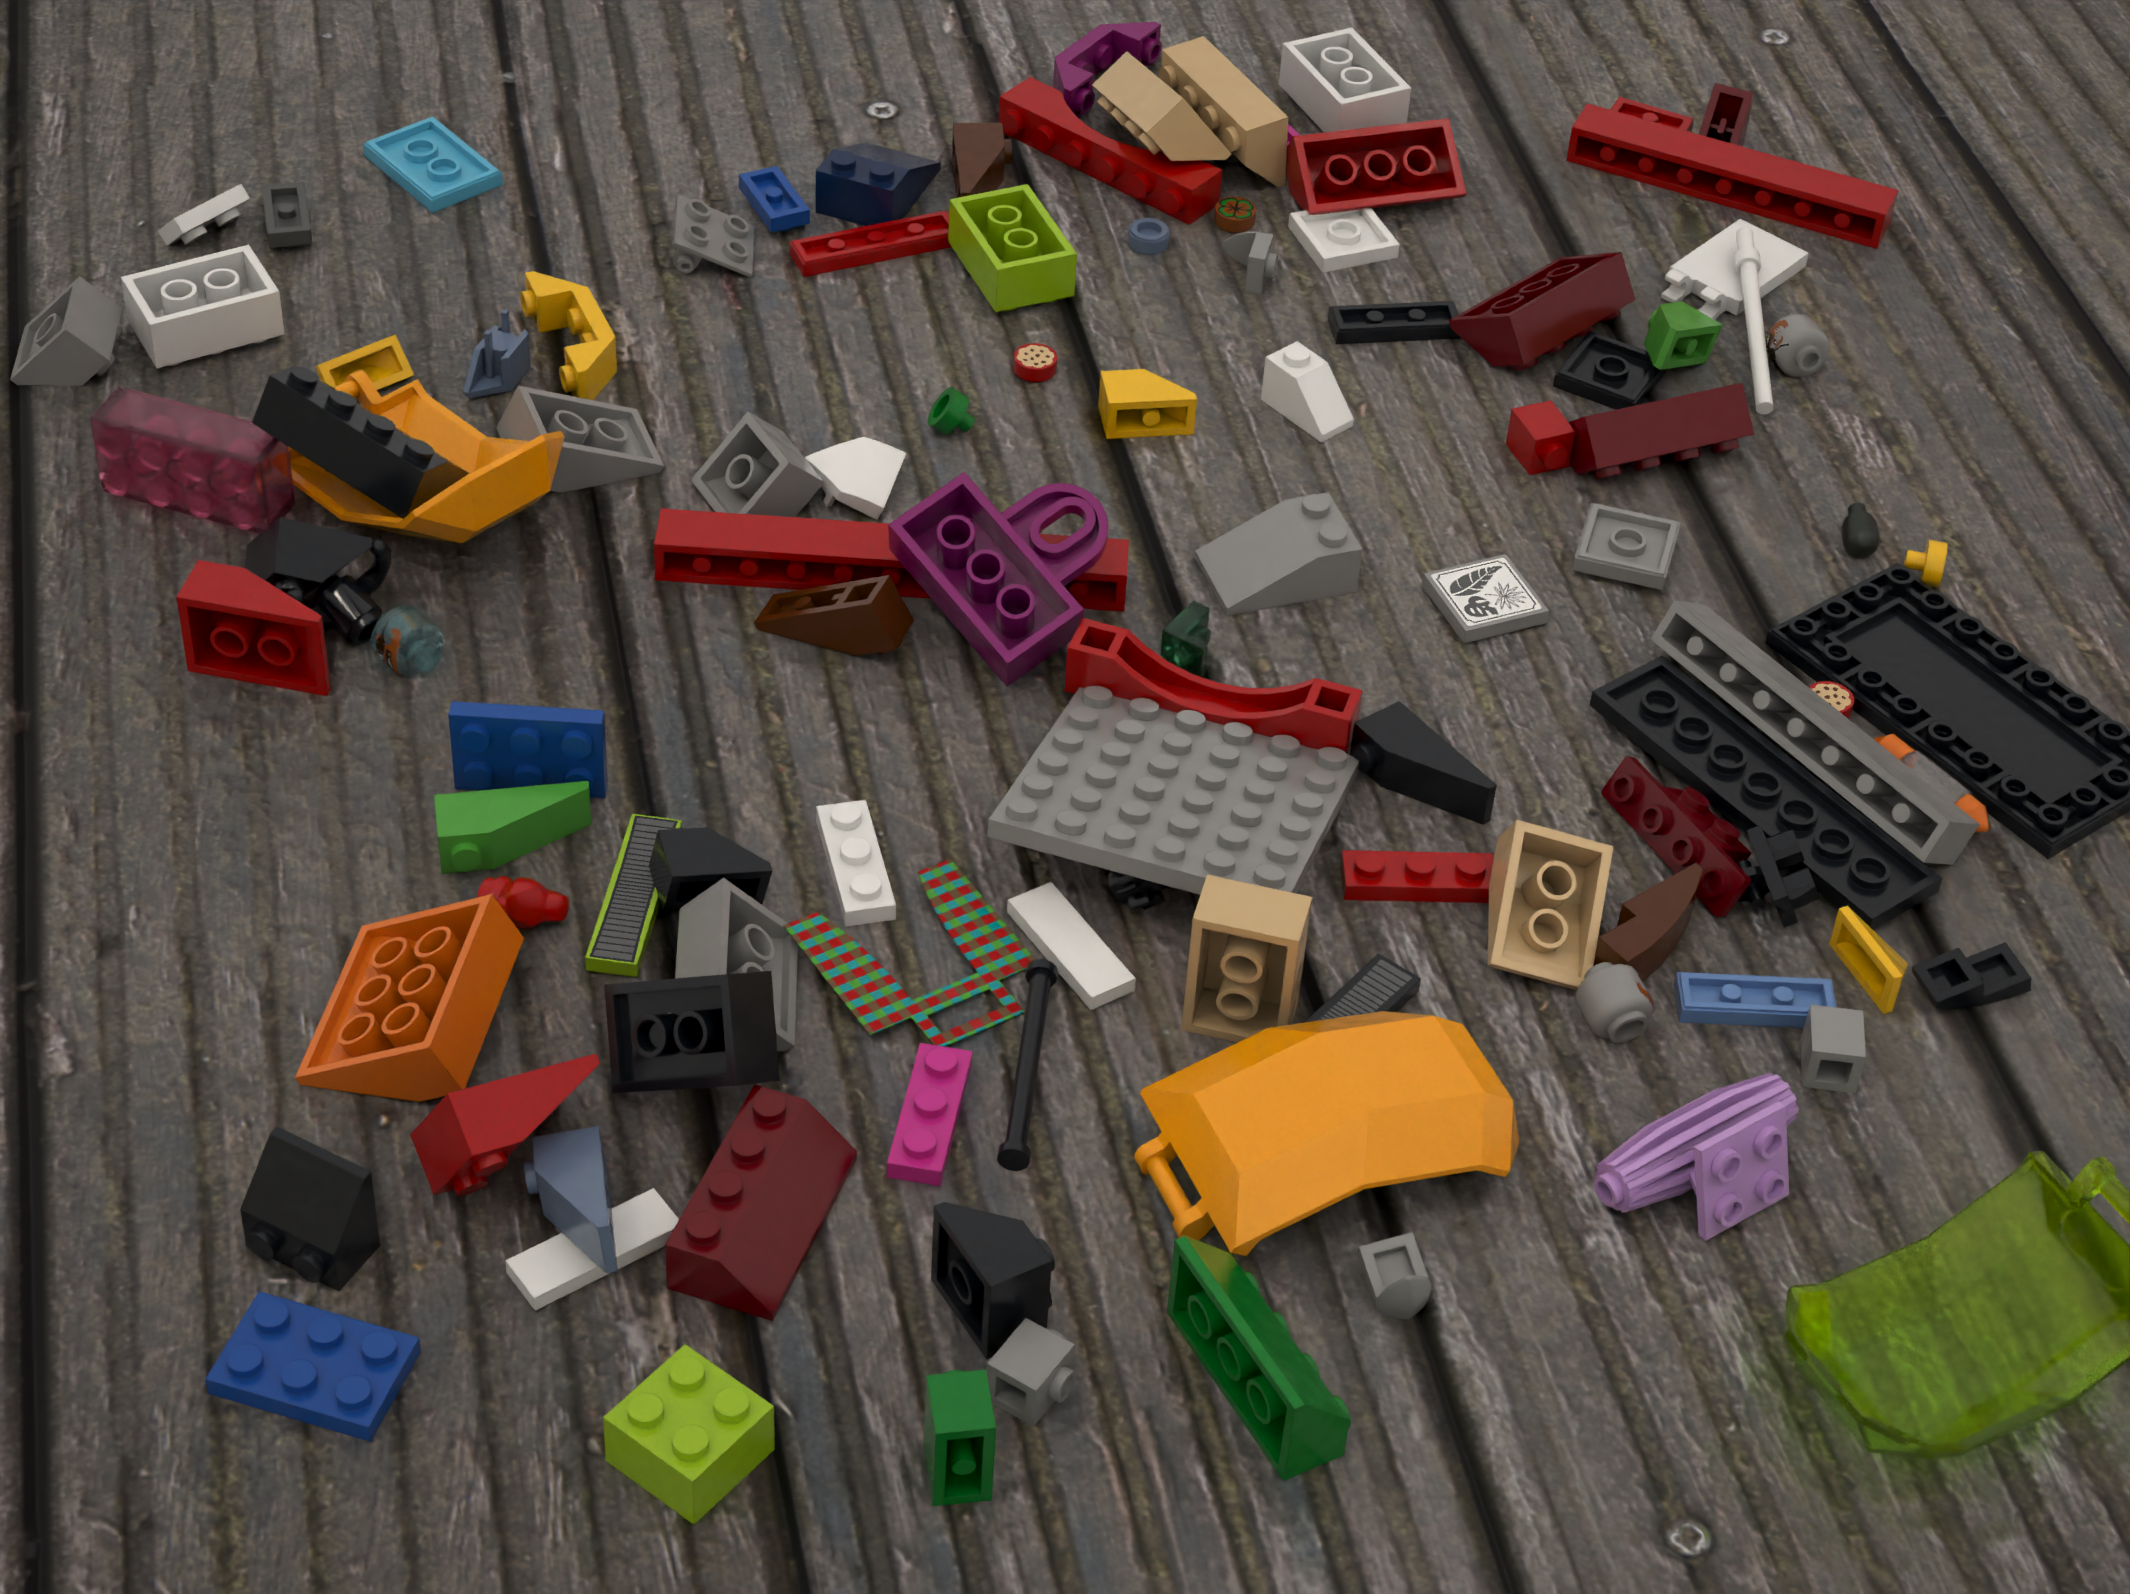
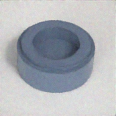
[1127,218,1170,255]

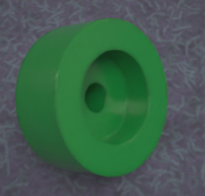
[928,387,975,435]

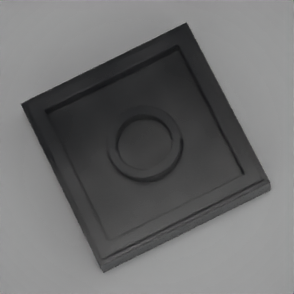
[1553,331,1667,410]

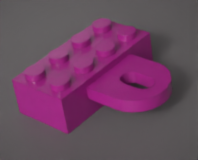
[888,472,1108,687]

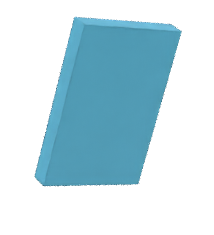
[363,117,503,213]

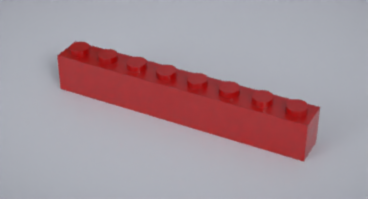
[1566,103,1898,249]

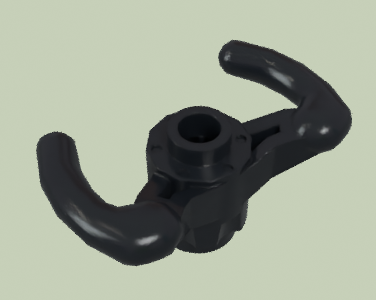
[286,538,391,645]

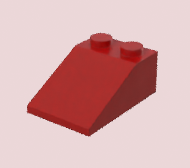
[176,560,331,696]
[410,1053,600,1196]

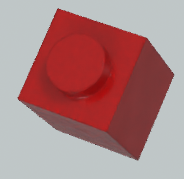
[1506,400,1575,475]

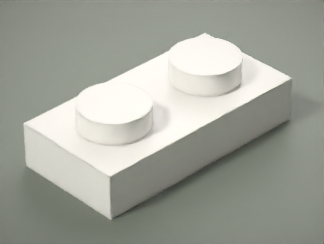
[158,184,250,246]

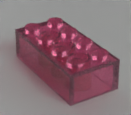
[90,386,295,534]

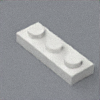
[816,800,896,927]

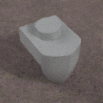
[1222,231,1278,294]
[1357,1232,1432,1320]

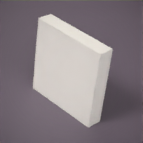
[1288,208,1400,273]

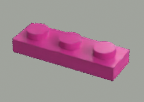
[887,1043,973,1186]

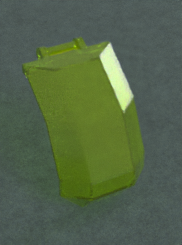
[1784,1151,2130,1460]

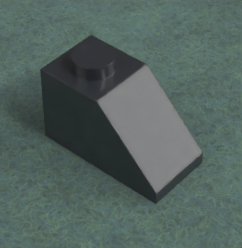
[649,827,773,911]

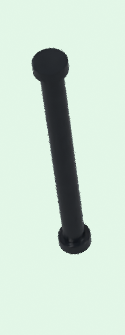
[997,959,1058,1171]

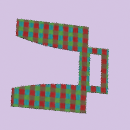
[783,859,1036,1047]

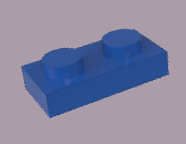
[739,166,810,233]

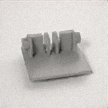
[673,194,754,278]

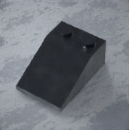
[604,971,780,1093]

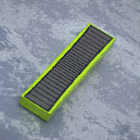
[585,814,682,977]

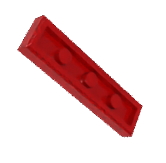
[789,210,952,277]

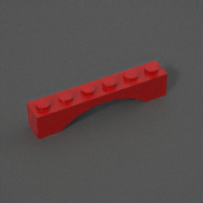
[998,77,1222,225]
[1064,618,1363,755]

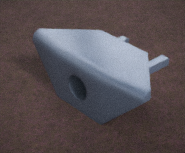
[463,309,531,398]

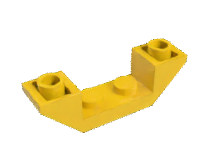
[520,271,617,400]

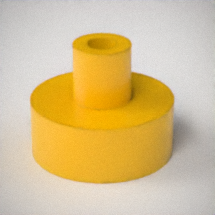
[1904,539,1948,588]

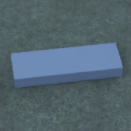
[1674,972,1837,1028]

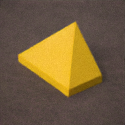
[315,334,414,391]
[1829,906,1908,1014]

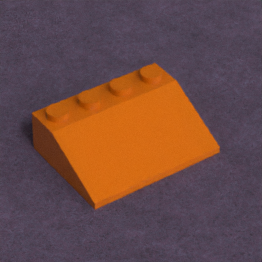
[295,894,524,1102]

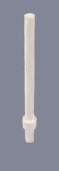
[1734,228,1774,415]

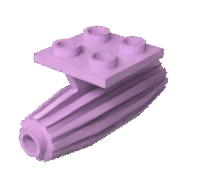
[1594,1073,1799,1241]

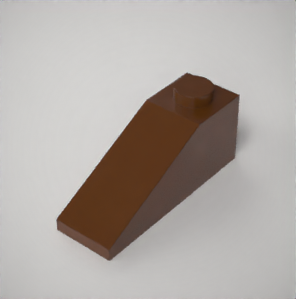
[952,123,1012,198]
[754,575,914,656]

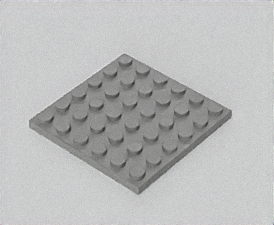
[987,686,1359,895]

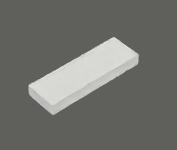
[1007,882,1136,1010]
[505,1188,679,1311]

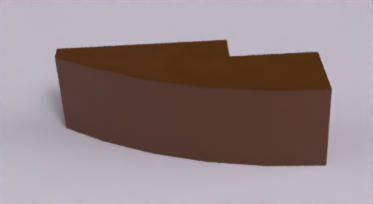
[1593,863,1703,982]

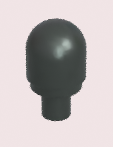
[1841,503,1880,559]

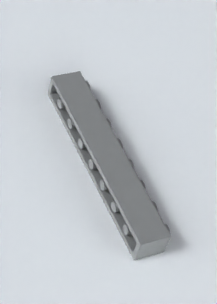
[1650,600,1980,865]

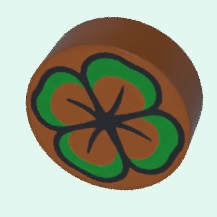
[1214,197,1256,233]

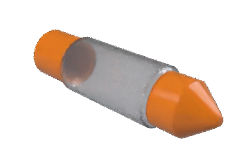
[1873,734,1989,833]

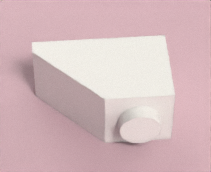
[1261,341,1354,443]

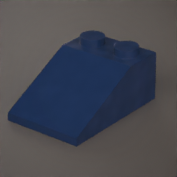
[816,143,941,226]

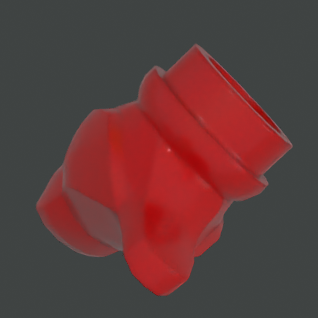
[477,876,569,929]

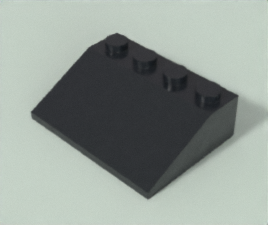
[252,365,470,519]

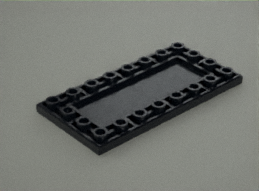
[1765,563,2130,859]

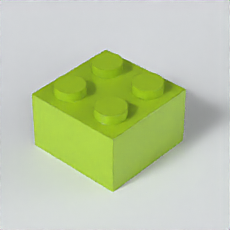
[603,1344,775,1525]

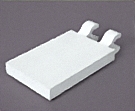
[1661,219,1809,320]

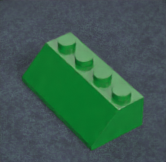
[1167,1236,1351,1481]

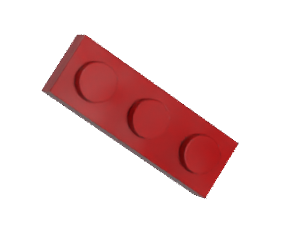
[1340,850,1494,903]

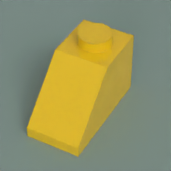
[1098,369,1197,439]

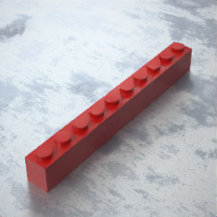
[654,508,1129,612]

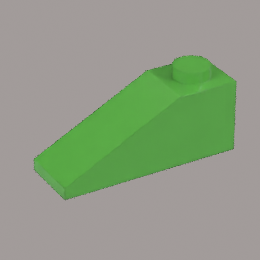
[434,781,591,874]

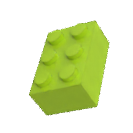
[948,184,1077,312]

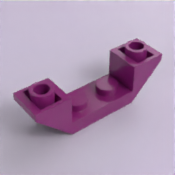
[1053,22,1162,118]

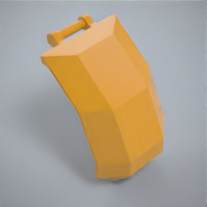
[265,370,565,543]
[1134,1011,1520,1256]

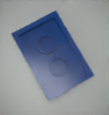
[448,701,608,798]
[205,1291,421,1442]

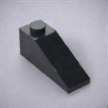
[1350,701,1497,825]

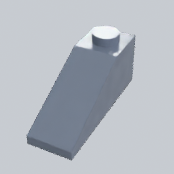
[524,1126,618,1274]

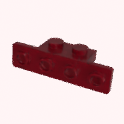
[1601,756,1752,917]

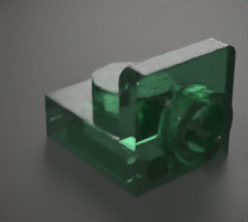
[1160,600,1211,678]

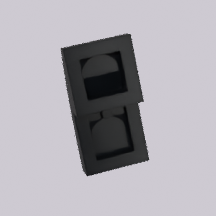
[1912,942,2031,1009]

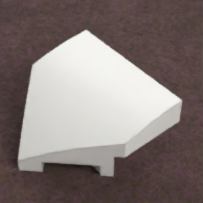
[804,437,906,520]

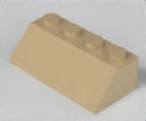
[1159,36,1288,187]
[1092,51,1231,161]

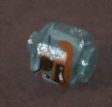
[371,605,444,676]

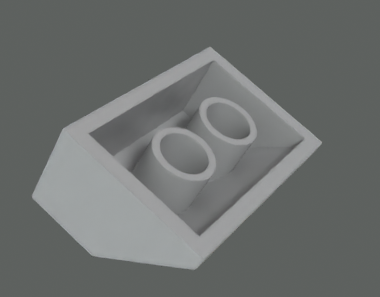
[675,878,798,1051]

